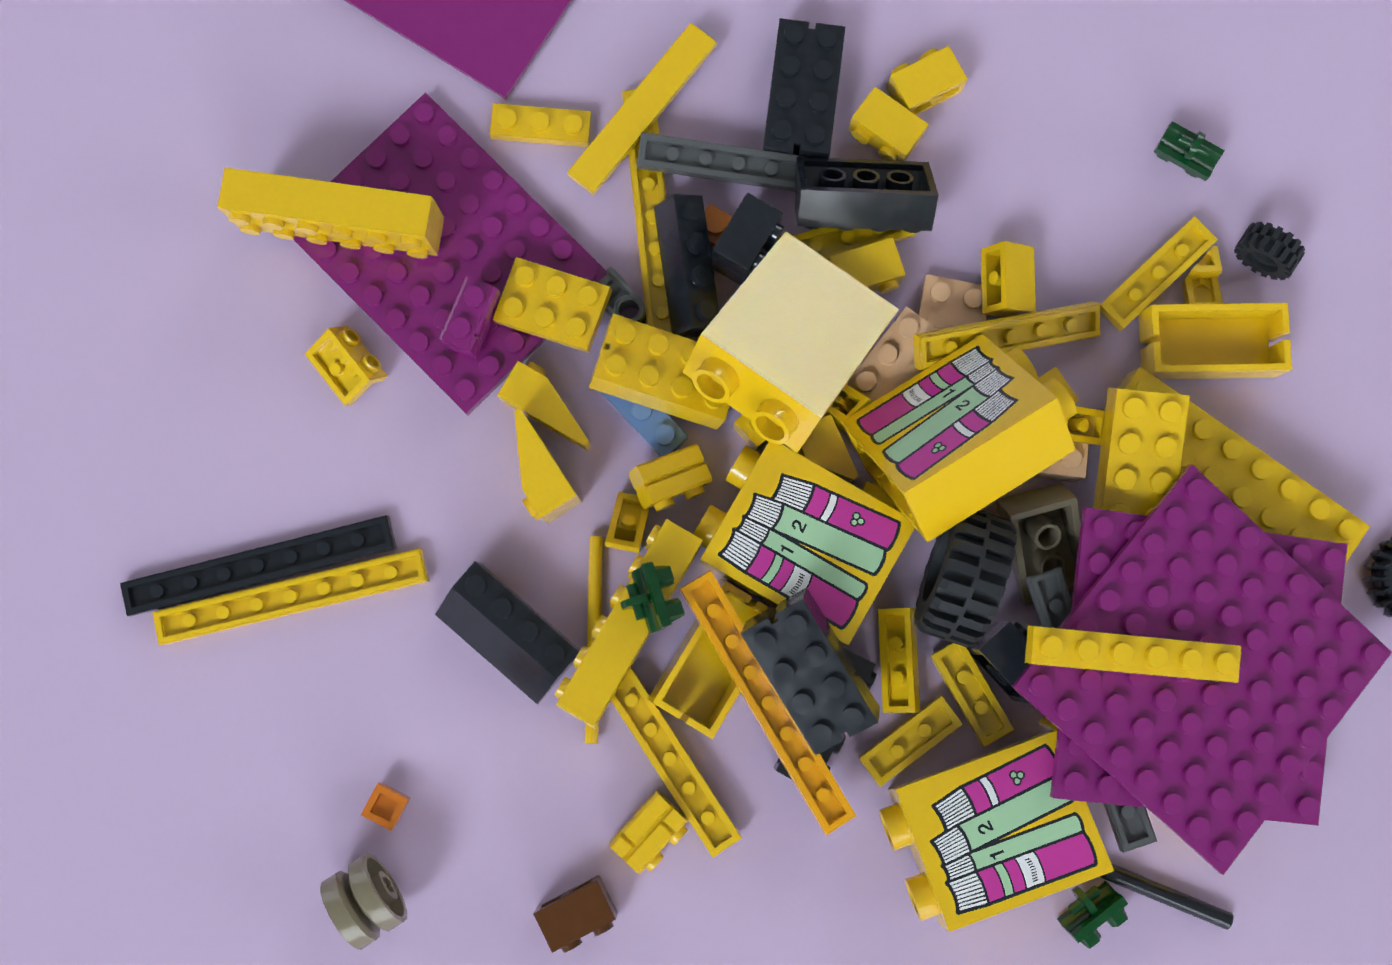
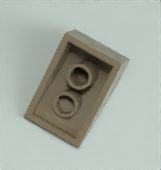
[996,482,1081,606]

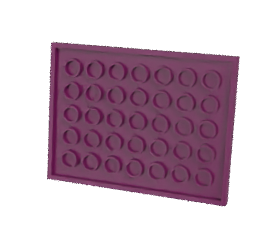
[293,92,607,416]

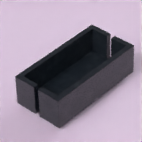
[762,18,846,158]
[740,587,880,755]

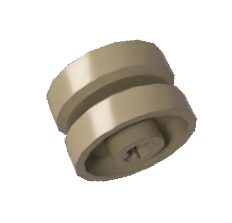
[320,853,407,950]

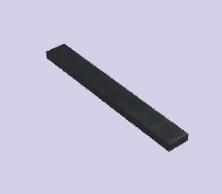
[120,515,397,616]

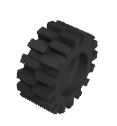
[1234,222,1305,280]

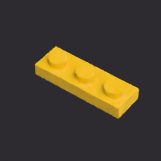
[489,103,592,147]
[878,608,920,713]
[929,643,1014,747]
[857,695,963,787]

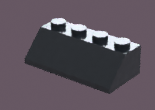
[795,157,939,233]
[435,561,580,704]

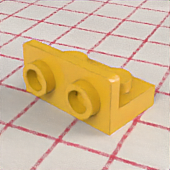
[305,326,387,406]

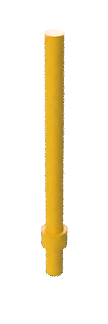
[584,536,603,744]

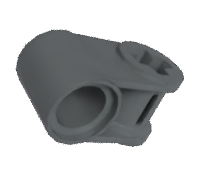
[598,267,646,324]

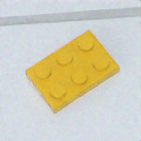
[493,257,612,353]

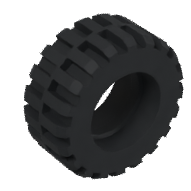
[914,510,1017,647]

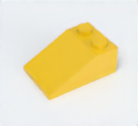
[514,408,582,524]

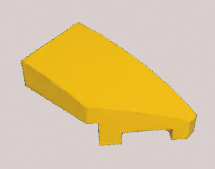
[1182,246,1223,304]

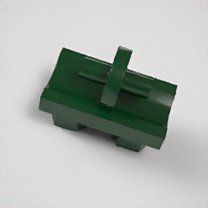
[1153,121,1225,181]
[620,562,685,634]
[1057,881,1128,949]

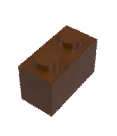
[533,875,618,953]

